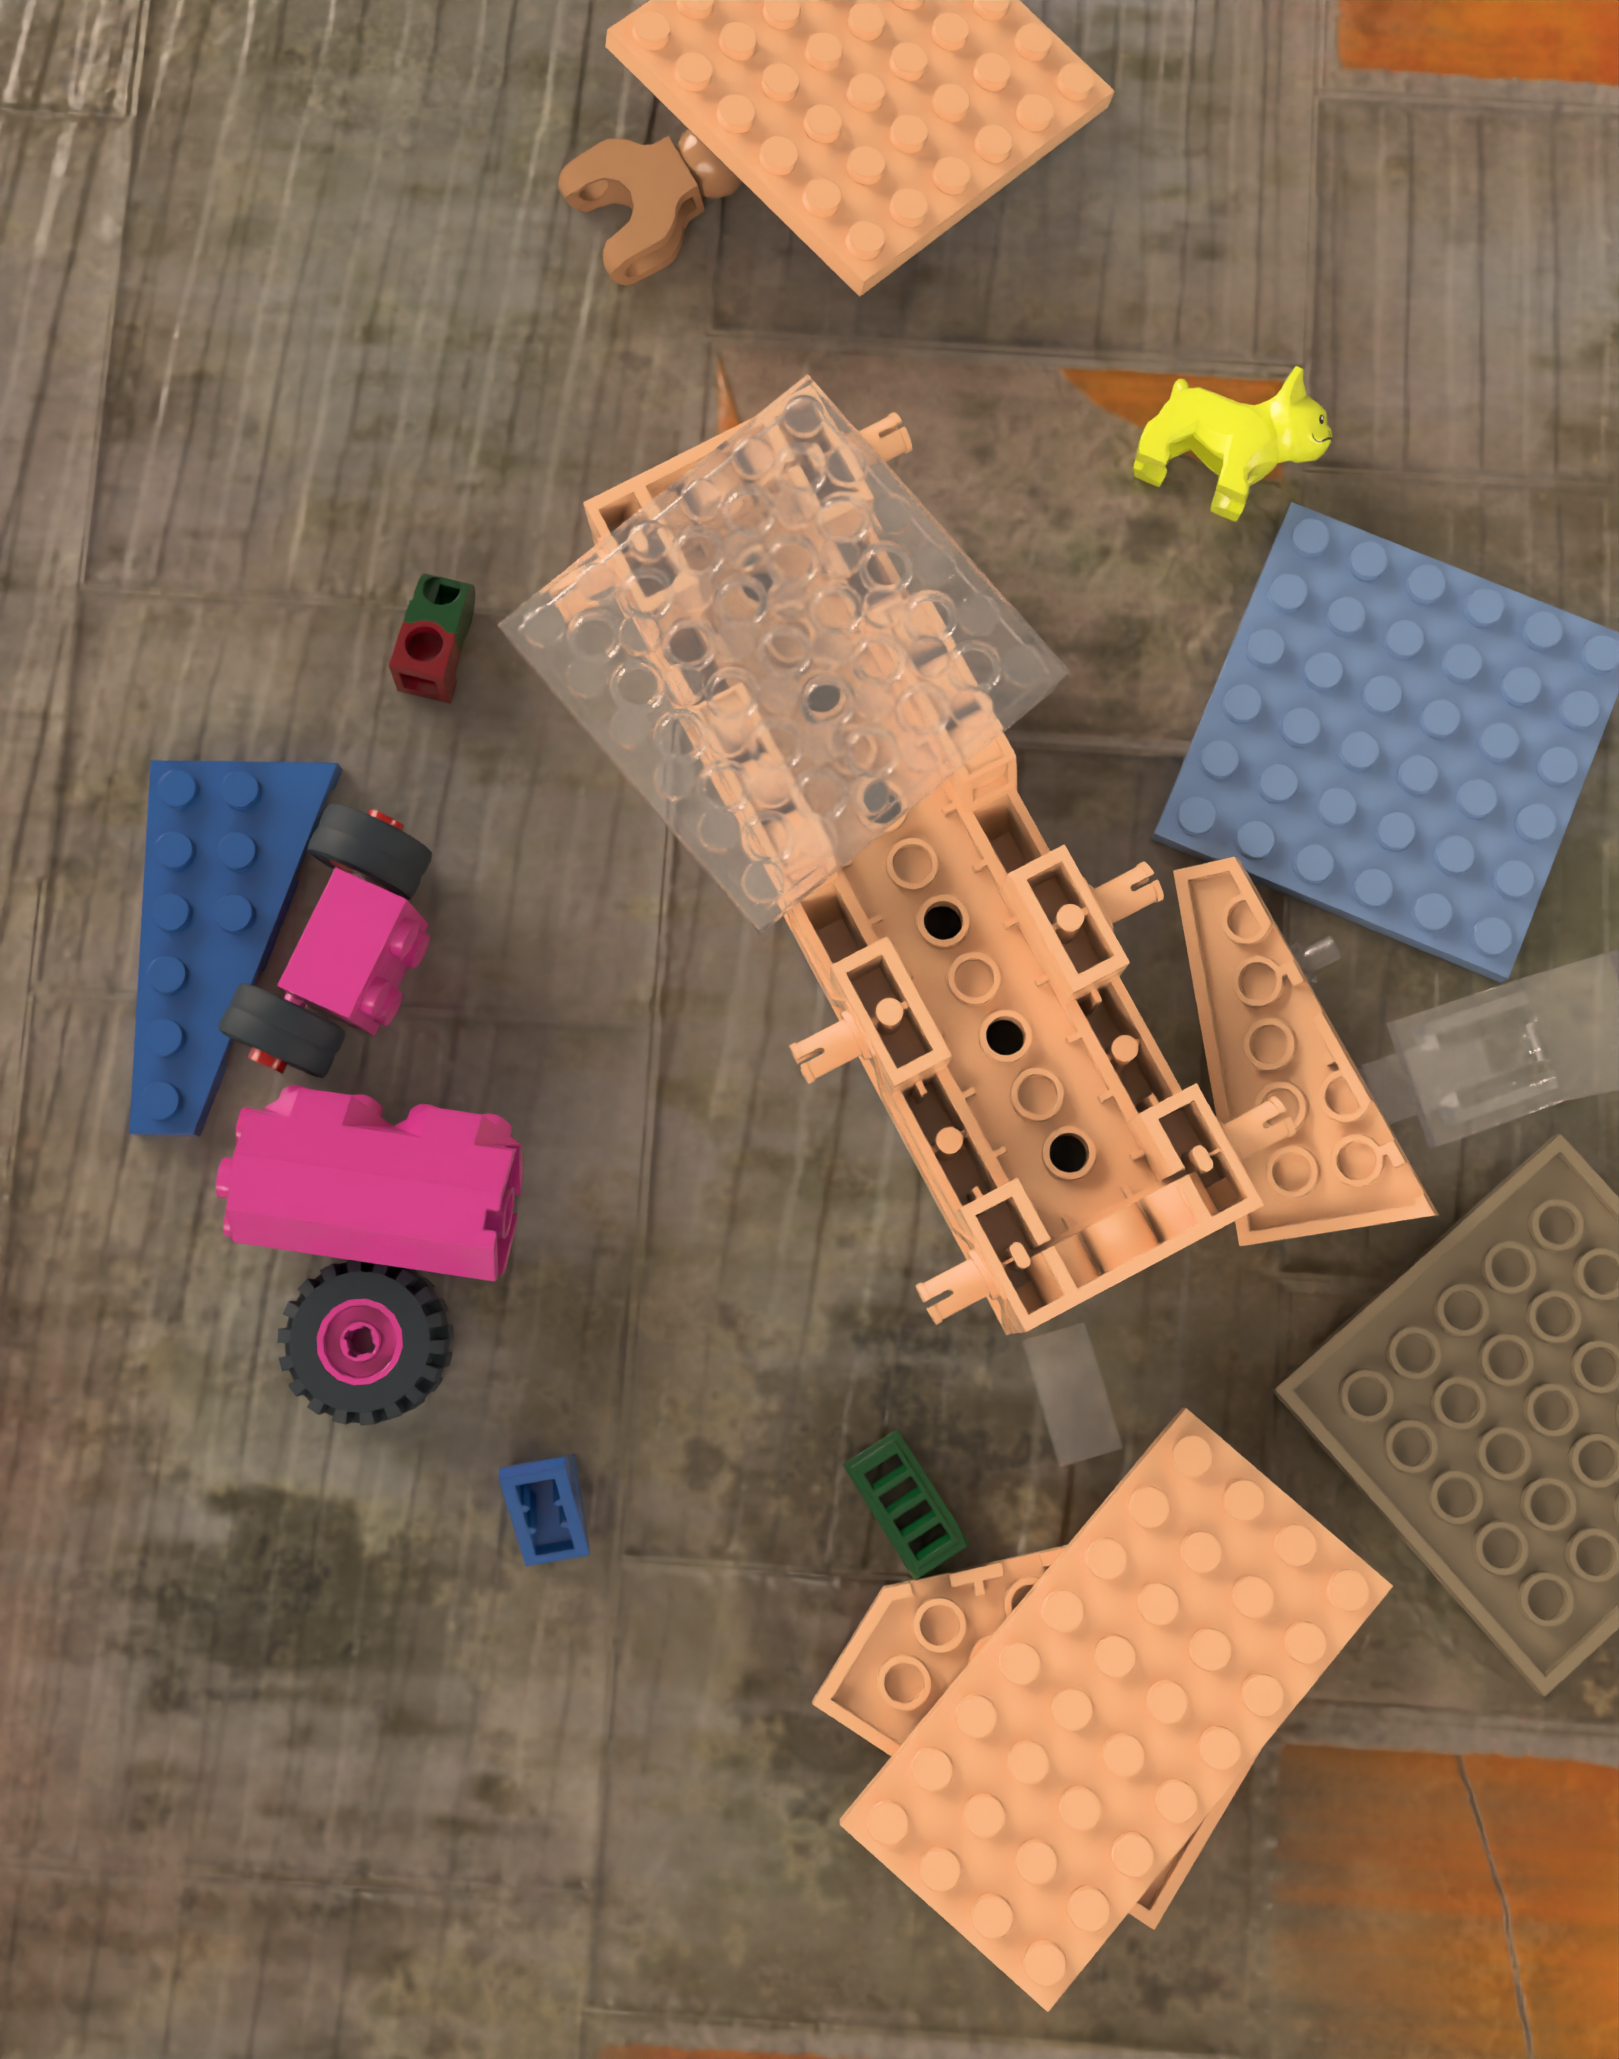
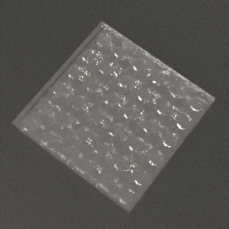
[498,374,1071,935]

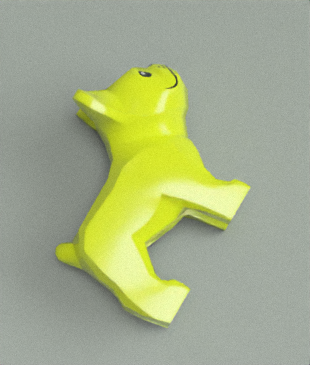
[1133,366,1332,522]

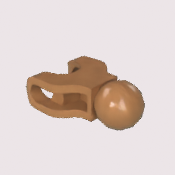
[558,128,744,286]

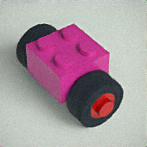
[218,803,432,1078]

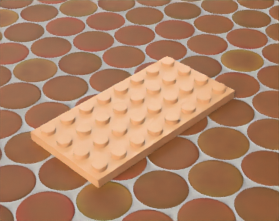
[839,1407,1393,2012]

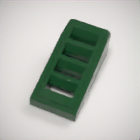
[842,1429,970,1580]

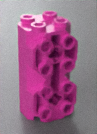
[216,1085,523,1281]

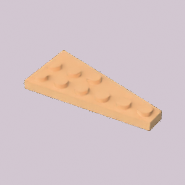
[1173,857,1439,1246]

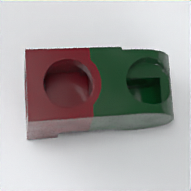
[388,573,475,704]

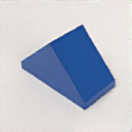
[498,1453,590,1566]

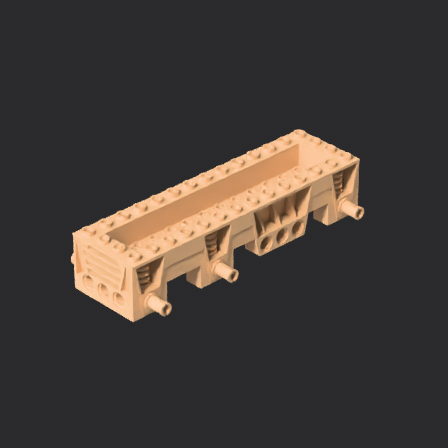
[546,388,1296,1335]

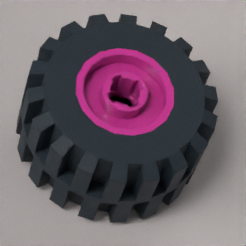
[277,1260,454,1426]

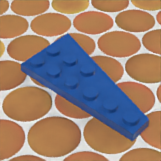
[129,760,343,1137]

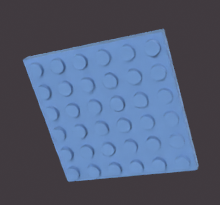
[1151,502,1619,983]

